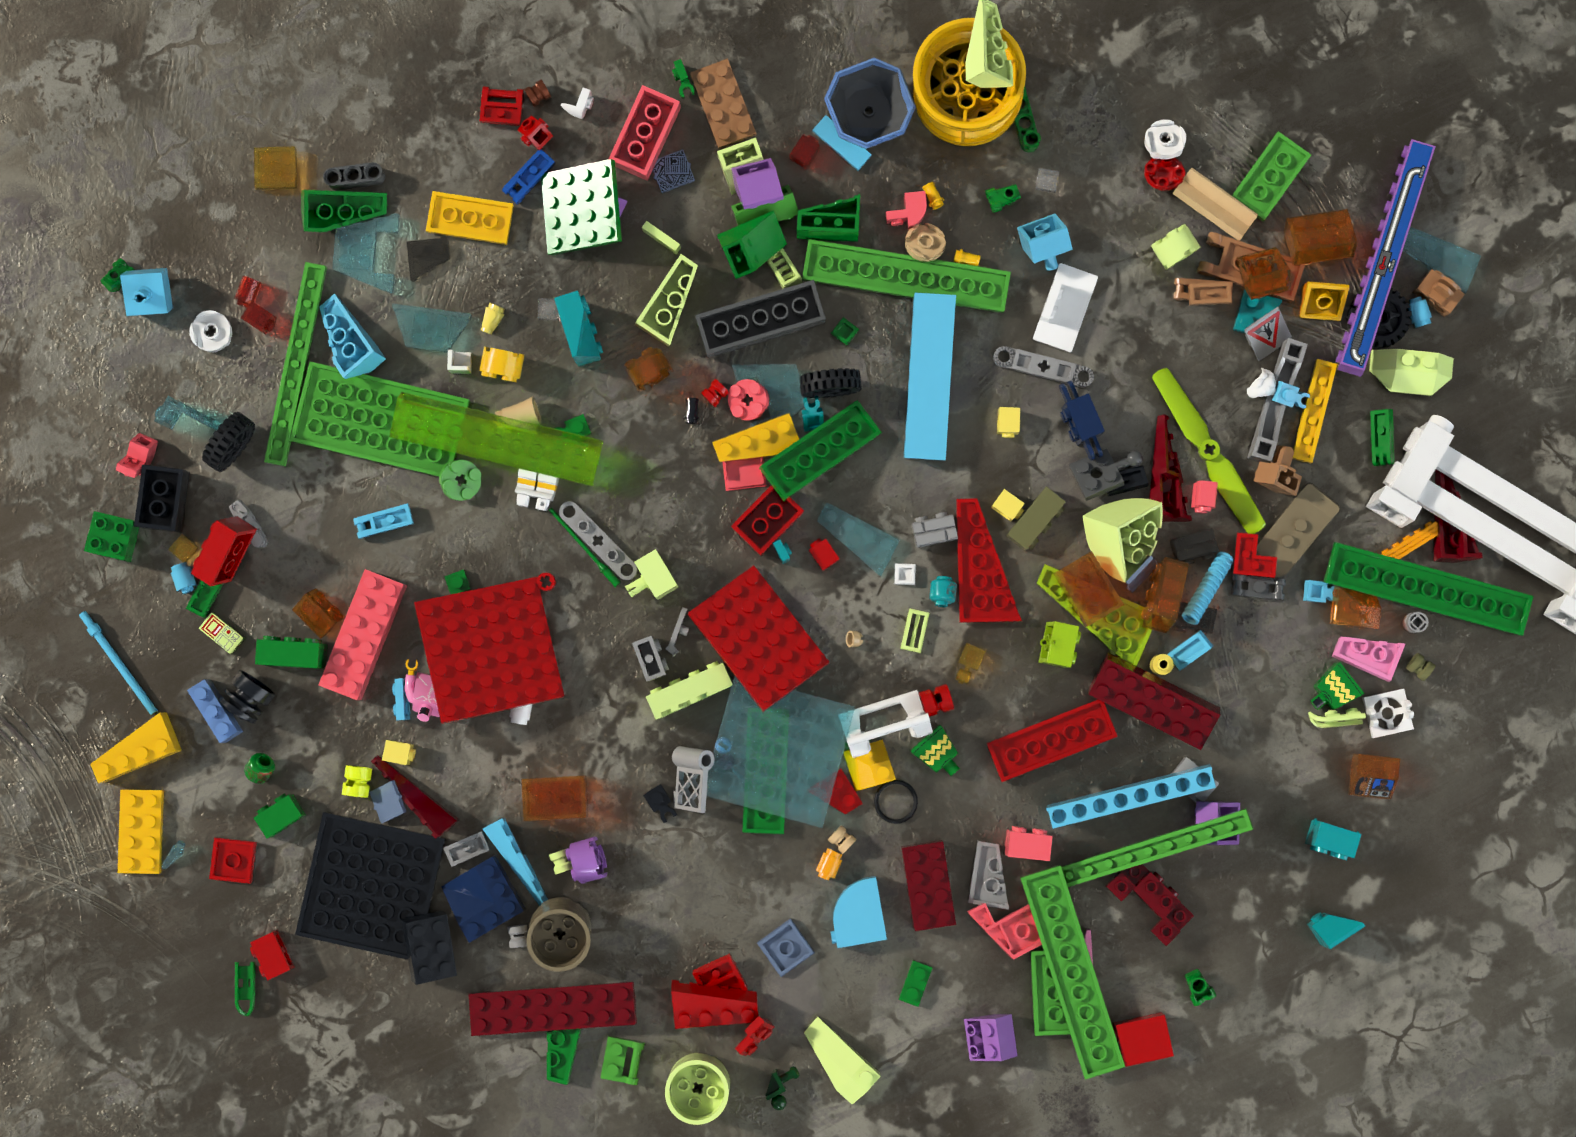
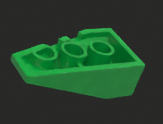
[301,190,387,232]

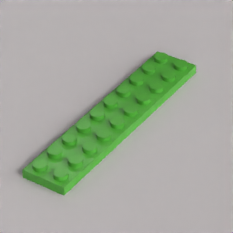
[802,239,1011,313]
[1020,865,1125,1080]

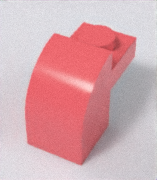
[885,191,927,230]
[116,433,158,478]

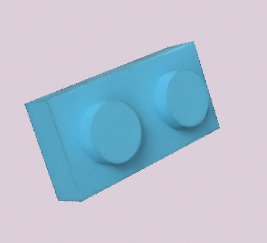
[392,678,410,720]

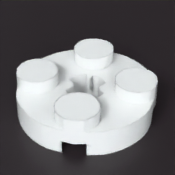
[1144,120,1186,159]
[189,310,232,352]

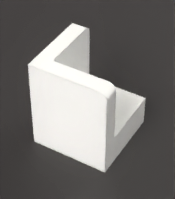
[447,350,472,374]

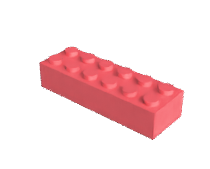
[318,569,407,700]

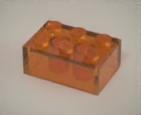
[1284,209,1358,266]
[1053,551,1124,627]
[1141,557,1189,633]
[522,775,589,821]

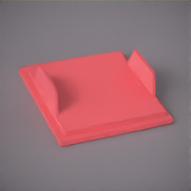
[723,457,767,491]

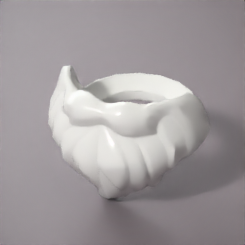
[1247,368,1276,398]

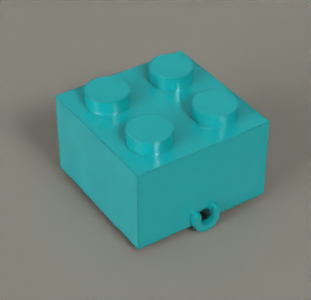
[1305,818,1362,861]

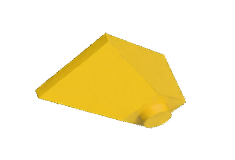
[843,739,896,791]

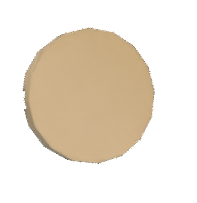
[905,223,946,262]

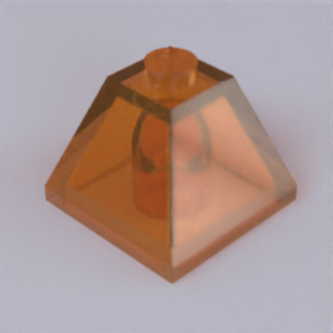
[1330,585,1381,629]

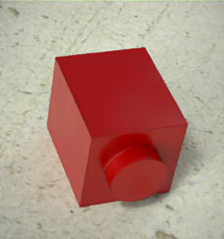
[809,538,840,572]

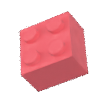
[1004,826,1052,861]

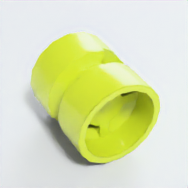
[342,765,372,798]

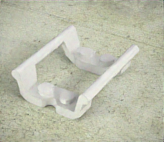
[838,690,933,758]

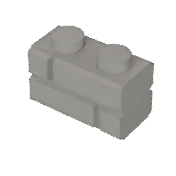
[912,512,958,548]

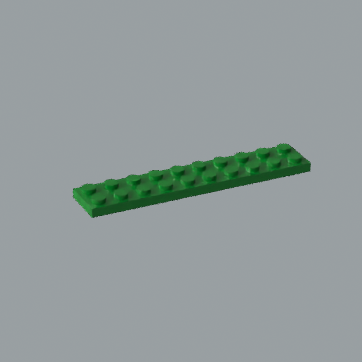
[1324,542,1534,636]

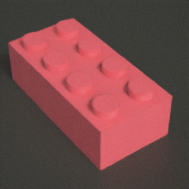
[609,85,681,181]

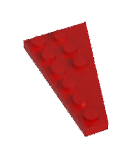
[956,498,1022,623]

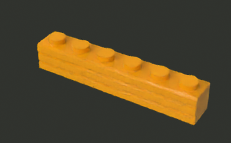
[1381,521,1438,559]

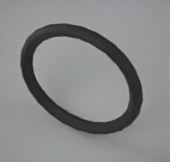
[874,780,918,824]

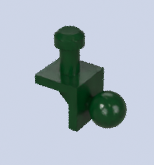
[765,1066,800,1110]

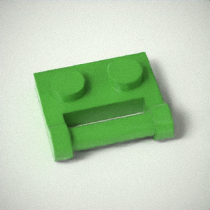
[601,1036,645,1085]

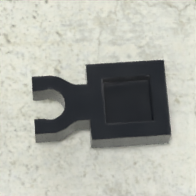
[643,784,677,823]

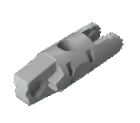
[229,500,269,548]

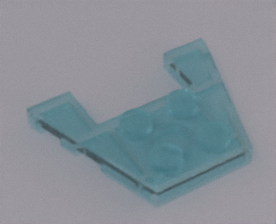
[332,213,400,294]
[732,364,809,427]

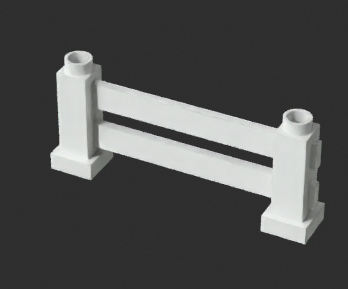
[1366,415,1576,634]

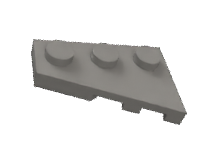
[968,840,1009,910]

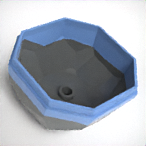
[824,58,916,149]

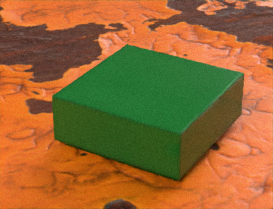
[831,317,859,346]

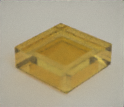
[168,534,199,563]

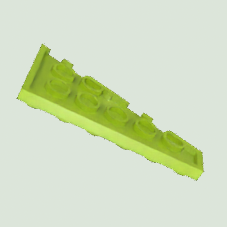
[1036,564,1159,666]

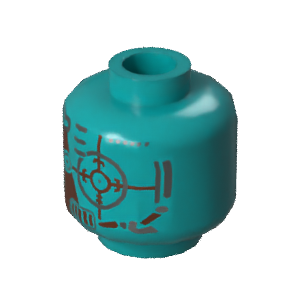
[929,576,957,607]

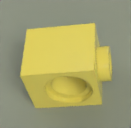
[997,407,1020,438]
[991,489,1025,522]
[382,740,416,765]

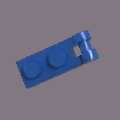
[502,149,556,205]

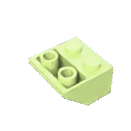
[717,138,764,195]

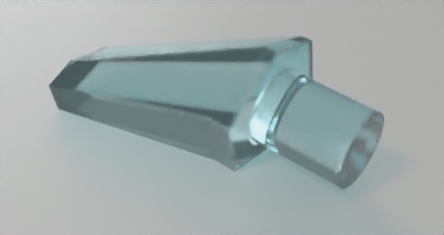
[161,840,185,870]

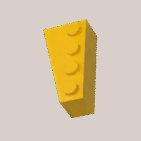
[90,712,182,783]

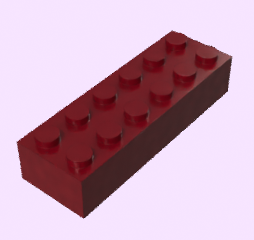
[1088,652,1221,750]

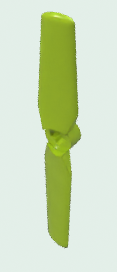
[1152,368,1266,534]

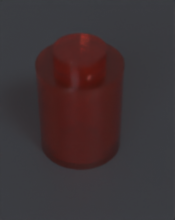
[234,276,262,309]

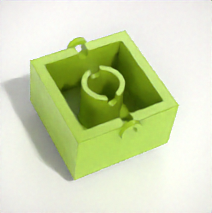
[1038,621,1081,668]

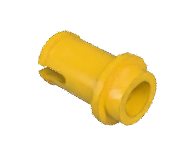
[922,182,944,210]
[953,249,980,266]

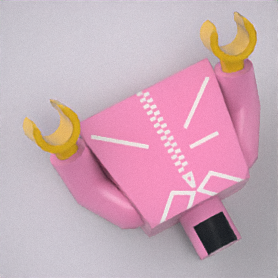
[404,659,439,722]

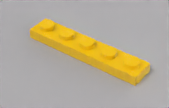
[1292,359,1337,464]

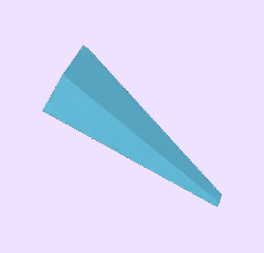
[483,818,548,906]

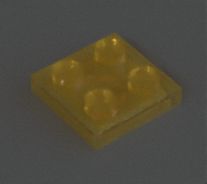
[254,146,297,190]

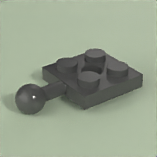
[1069,449,1143,501]

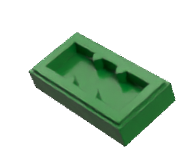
[185,580,224,618]

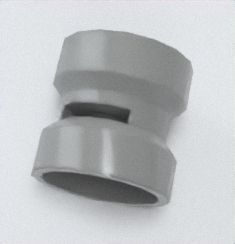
[1402,612,1429,633]
[507,924,528,948]

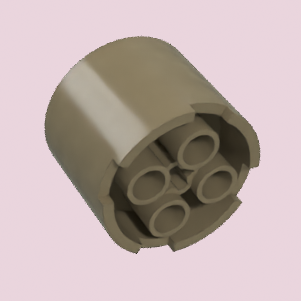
[527,897,592,972]

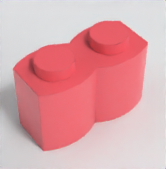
[1191,480,1218,514]

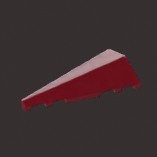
[1150,414,1192,522]
[1434,469,1483,563]
[371,756,459,839]

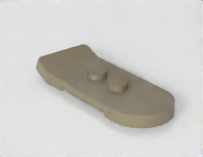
[1256,482,1340,578]

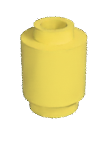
[1150,654,1174,675]

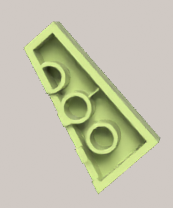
[646,661,734,720]

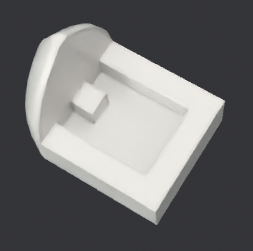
[561,87,594,119]

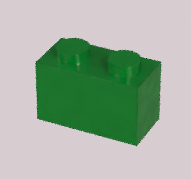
[254,793,306,839]

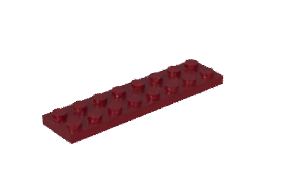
[469,982,637,1036]

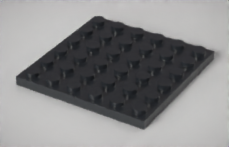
[295,812,446,960]

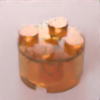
[624,347,674,392]

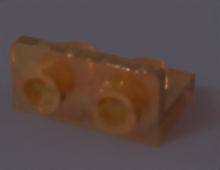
[292,588,344,639]

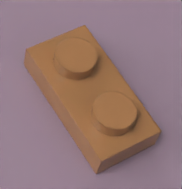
[1188,282,1232,306]

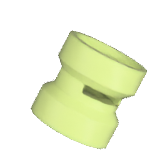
[549,848,573,875]

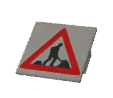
[1244,307,1293,361]

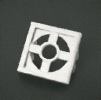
[1362,689,1414,738]

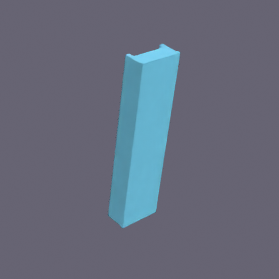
[904,293,956,460]
[1046,764,1216,829]

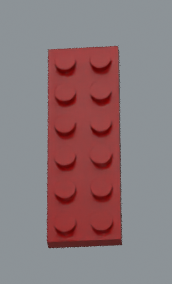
[986,699,1118,782]

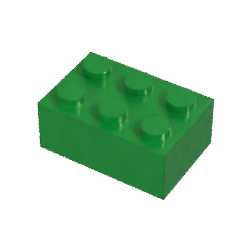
[255,636,328,669]

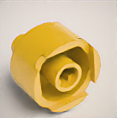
[479,346,525,382]

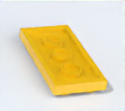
[426,191,514,245]
[117,789,164,874]

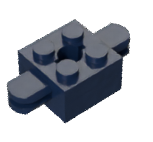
[1059,380,1105,461]

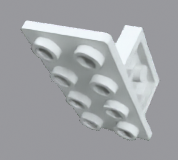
[1033,263,1098,353]

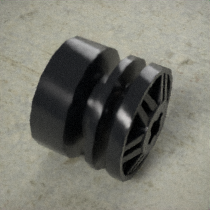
[218,670,275,724]

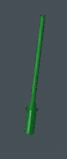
[549,508,621,587]

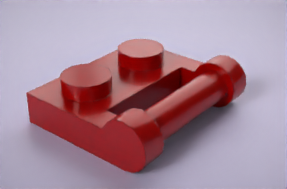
[479,86,524,126]

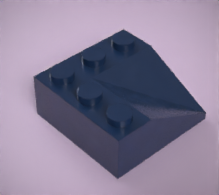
[441,855,526,943]

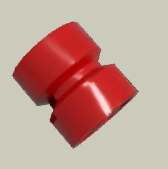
[919,684,954,717]

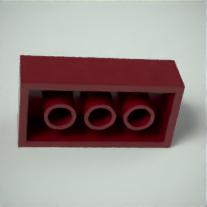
[901,840,956,931]

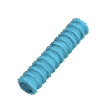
[1182,552,1234,625]

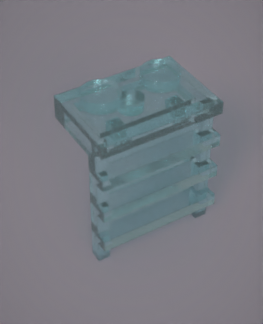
[154,396,218,430]

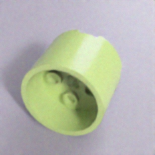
[665,1053,730,1125]

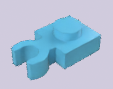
[1272,381,1310,408]
[1303,580,1341,603]

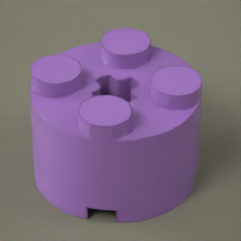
[565,837,607,884]

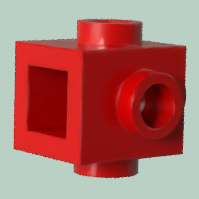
[517,116,553,151]

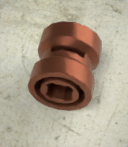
[524,79,551,107]

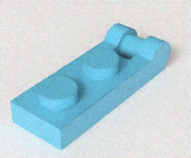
[353,503,414,539]

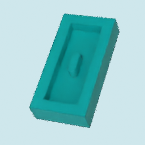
[773,540,792,564]

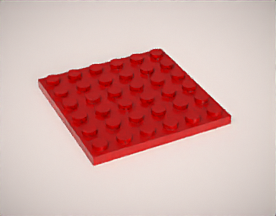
[414,577,564,724]

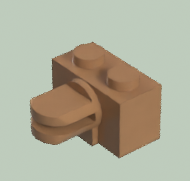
[1412,269,1465,317]
[1254,445,1302,496]

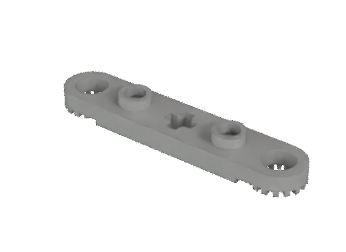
[993,346,1094,388]
[559,501,638,581]

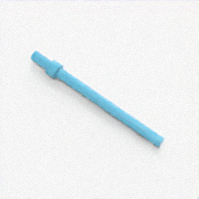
[79,611,158,715]

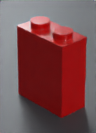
[1113,1012,1174,1067]

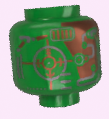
[244,753,275,784]

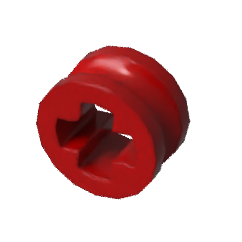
[536,572,556,591]

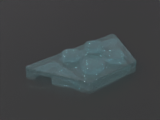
[392,304,472,353]

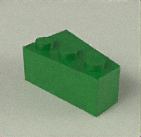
[797,194,860,242]

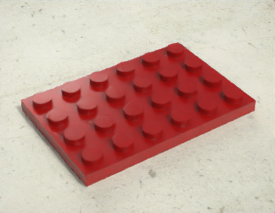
[688,565,829,712]

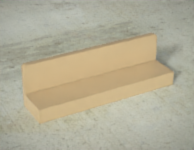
[1173,168,1258,241]

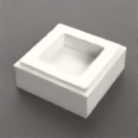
[894,564,916,585]

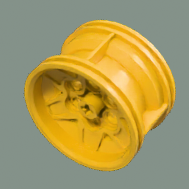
[913,18,1026,146]

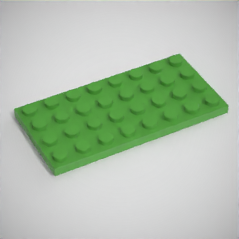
[289,361,470,477]

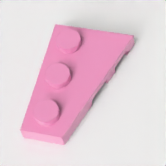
[1332,637,1405,682]

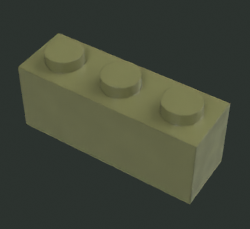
[1006,486,1065,551]

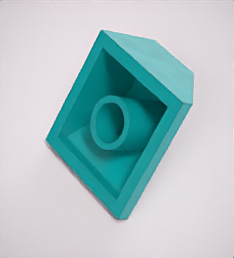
[1307,912,1365,949]

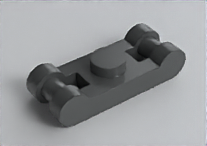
[1231,574,1286,600]

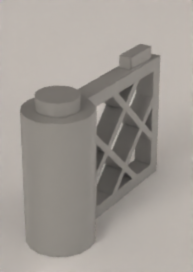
[672,746,714,813]

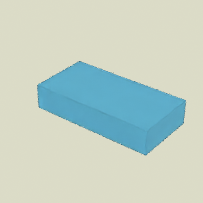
[1167,630,1213,670]

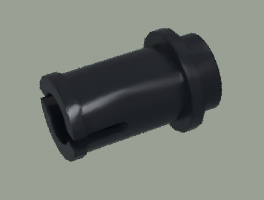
[683,398,699,424]

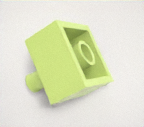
[625,549,679,600]

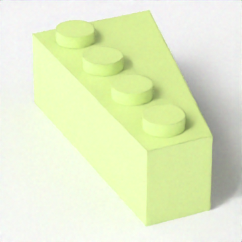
[635,254,698,347]

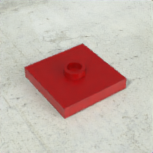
[209,837,257,884]

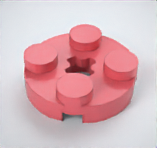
[728,379,769,421]

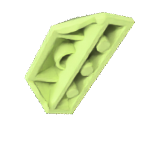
[1369,349,1454,396]

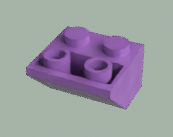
[731,158,784,209]
[964,1014,1017,1061]

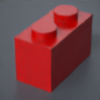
[250,930,295,981]

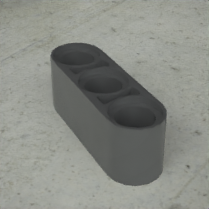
[323,162,386,190]

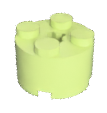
[1151,224,1201,270]

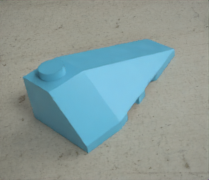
[320,294,386,379]

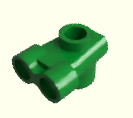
[985,184,1021,213]
[101,258,135,292]
[1185,969,1216,1006]

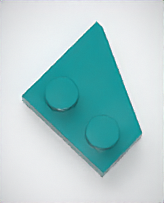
[1233,290,1282,334]

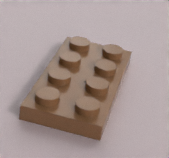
[690,58,757,149]

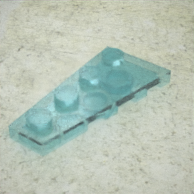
[1403,227,1481,294]
[817,503,900,577]

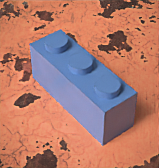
[187,679,243,743]

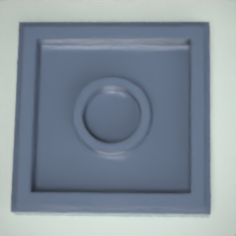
[757,918,815,977]

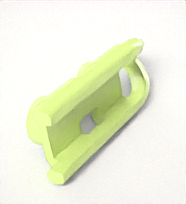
[1308,708,1366,728]

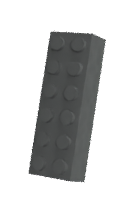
[695,280,826,358]

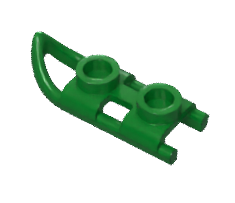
[235,962,255,1016]

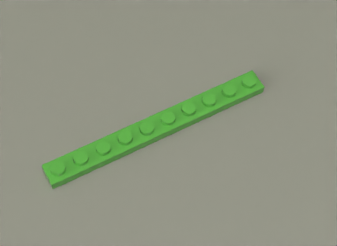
[264,262,327,467]
[1061,808,1254,887]

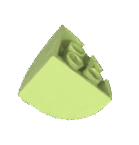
[1083,498,1163,583]

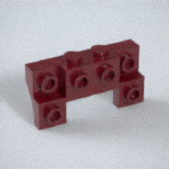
[1106,864,1194,946]

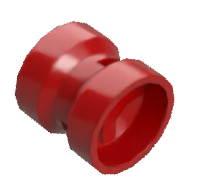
[701,379,729,407]

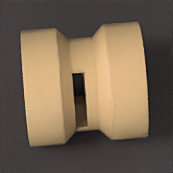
[827,825,856,854]

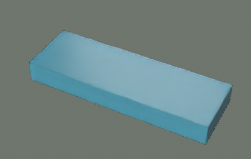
[812,115,872,171]

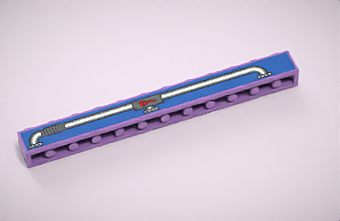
[1335,139,1436,377]

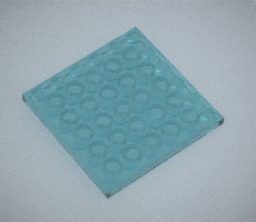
[707,675,855,828]

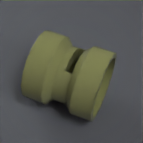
[1406,653,1436,681]

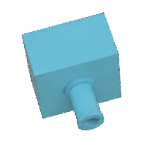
[1017,214,1073,271]
[120,268,173,316]

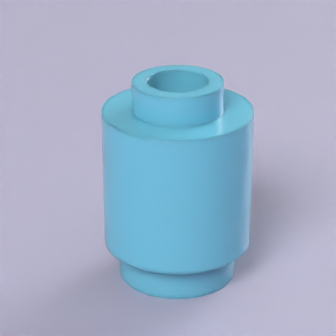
[1408,296,1432,328]
[171,562,197,594]

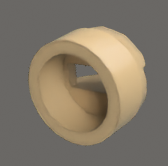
[846,631,863,647]

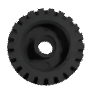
[1347,288,1412,349]
[799,368,862,398]
[202,412,255,472]

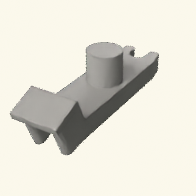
[665,607,690,657]

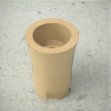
[494,396,541,431]

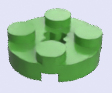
[439,460,481,501]

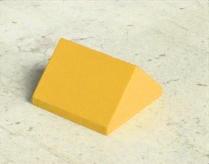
[1300,282,1350,321]

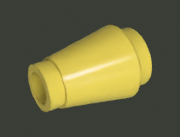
[481,303,505,335]

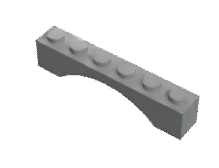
[1247,338,1308,463]

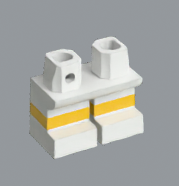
[515,468,559,511]

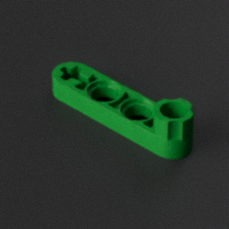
[1005,86,1041,153]

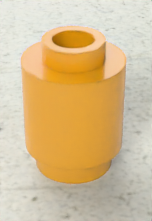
[816,848,843,881]

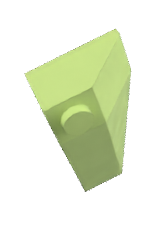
[966,0,1014,88]
[804,1016,881,1104]

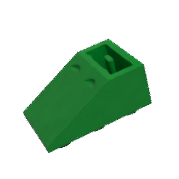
[717,210,787,279]

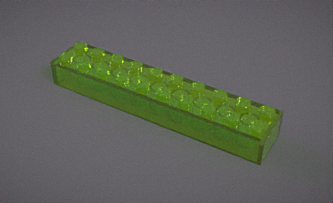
[389,392,603,486]

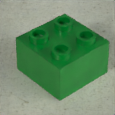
[84,511,140,562]

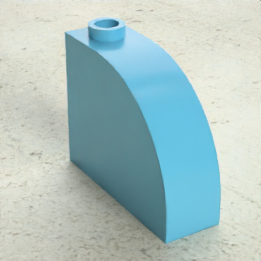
[830,876,887,948]

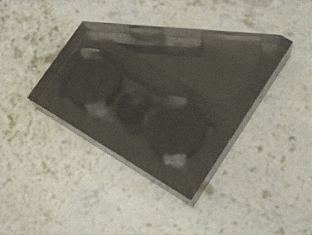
[407,237,450,282]

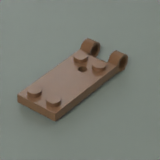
[1197,232,1306,302]

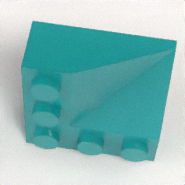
[554,290,604,367]

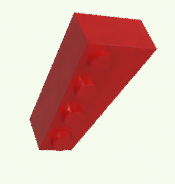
[671,980,759,1029]

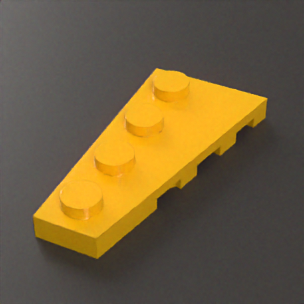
[712,413,799,462]

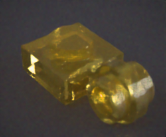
[955,643,986,684]

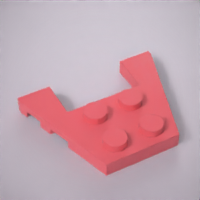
[967,903,1042,959]

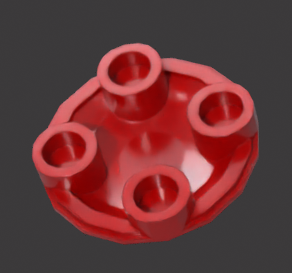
[1144,158,1186,191]

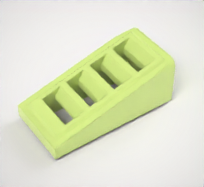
[766,248,803,289]

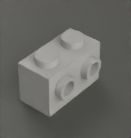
[632,636,669,682]

